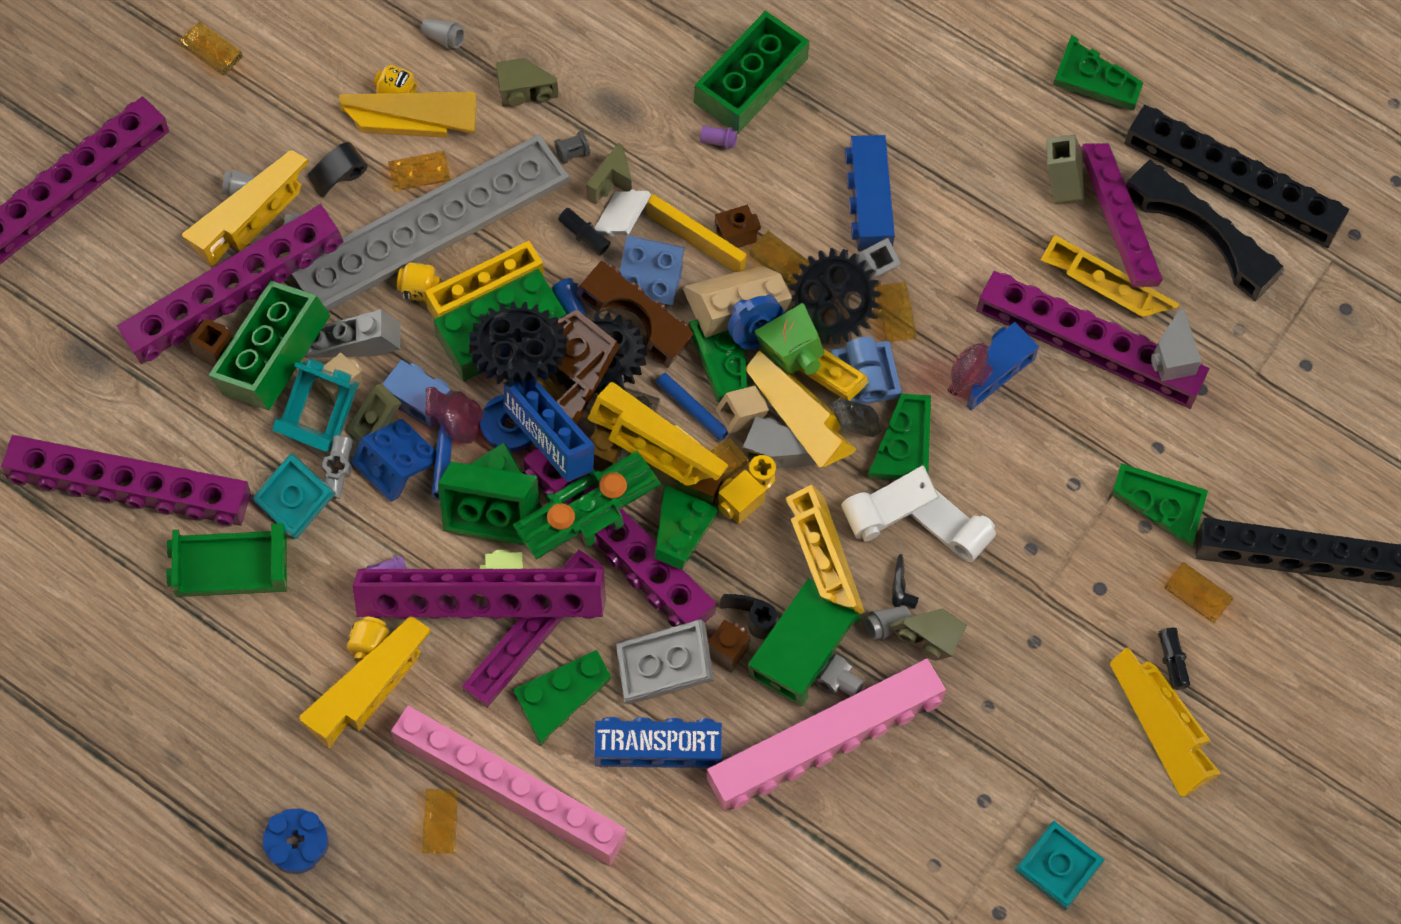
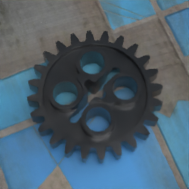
[788,248,883,344]
[469,301,567,388]
[554,312,647,395]

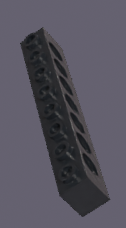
[1124,104,1350,248]
[1196,517,1401,588]

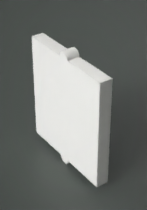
[594,189,651,237]

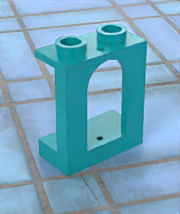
[272,358,359,452]

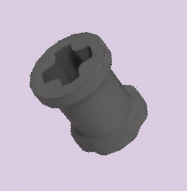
[554,131,590,164]

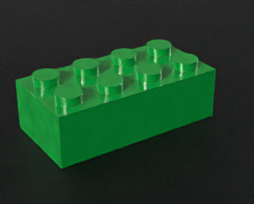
[694,10,810,134]
[434,269,567,382]
[208,281,330,411]

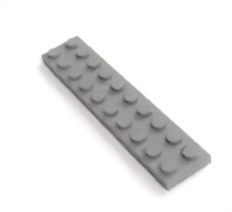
[291,134,569,311]

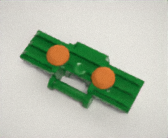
[513,450,661,560]

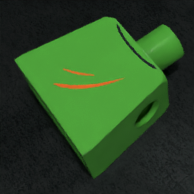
[754,303,824,375]

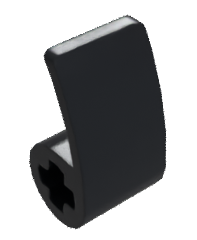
[308,142,368,197]
[720,594,777,639]

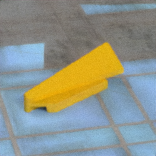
[339,92,477,138]
[182,150,309,267]
[1040,234,1179,317]
[746,350,857,468]
[588,382,728,486]
[785,484,865,614]
[299,617,431,749]
[1110,648,1221,797]

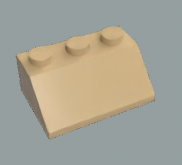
[683,265,792,338]

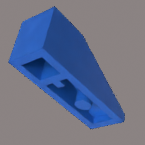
[967,322,1039,410]

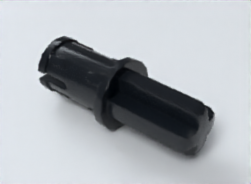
[558,208,611,256]
[1158,627,1190,690]

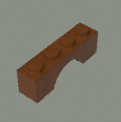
[576,260,694,368]

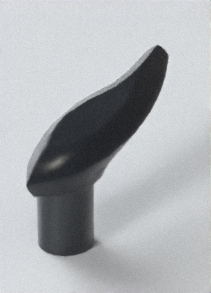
[892,554,919,609]

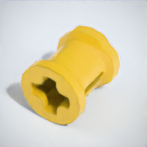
[749,455,776,491]

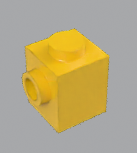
[718,470,766,524]

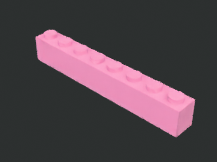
[706,658,946,811]
[391,706,626,866]

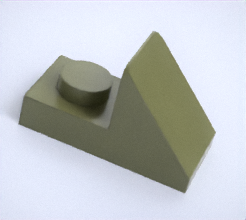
[586,143,632,204]
[346,384,402,443]

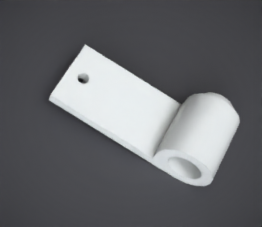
[841,465,939,541]
[910,484,996,562]

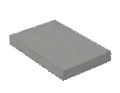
[616,619,714,704]

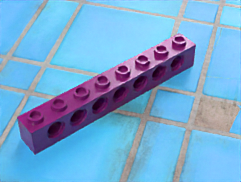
[0,96,169,264]
[117,204,344,364]
[976,271,1210,409]
[1,435,251,527]
[523,448,716,627]
[352,568,606,619]

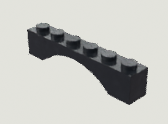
[1126,159,1284,302]

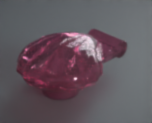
[947,343,993,396]
[425,387,483,444]

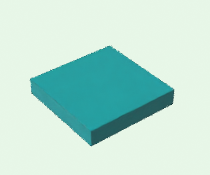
[252,453,336,539]
[1015,820,1105,910]

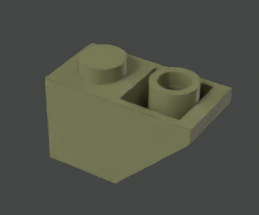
[496,58,558,106]
[1046,134,1084,204]
[889,608,967,660]

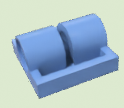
[620,235,685,306]
[831,337,902,408]

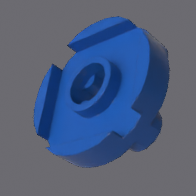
[728,294,786,350]
[480,394,533,453]
[263,809,328,874]

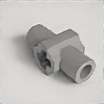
[322,435,353,499]
[814,654,865,697]

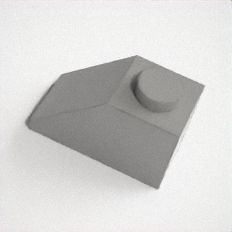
[1151,309,1201,381]

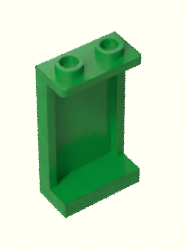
[166,523,287,597]
[748,578,861,707]

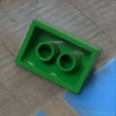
[438,461,539,546]

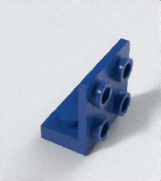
[350,419,436,502]

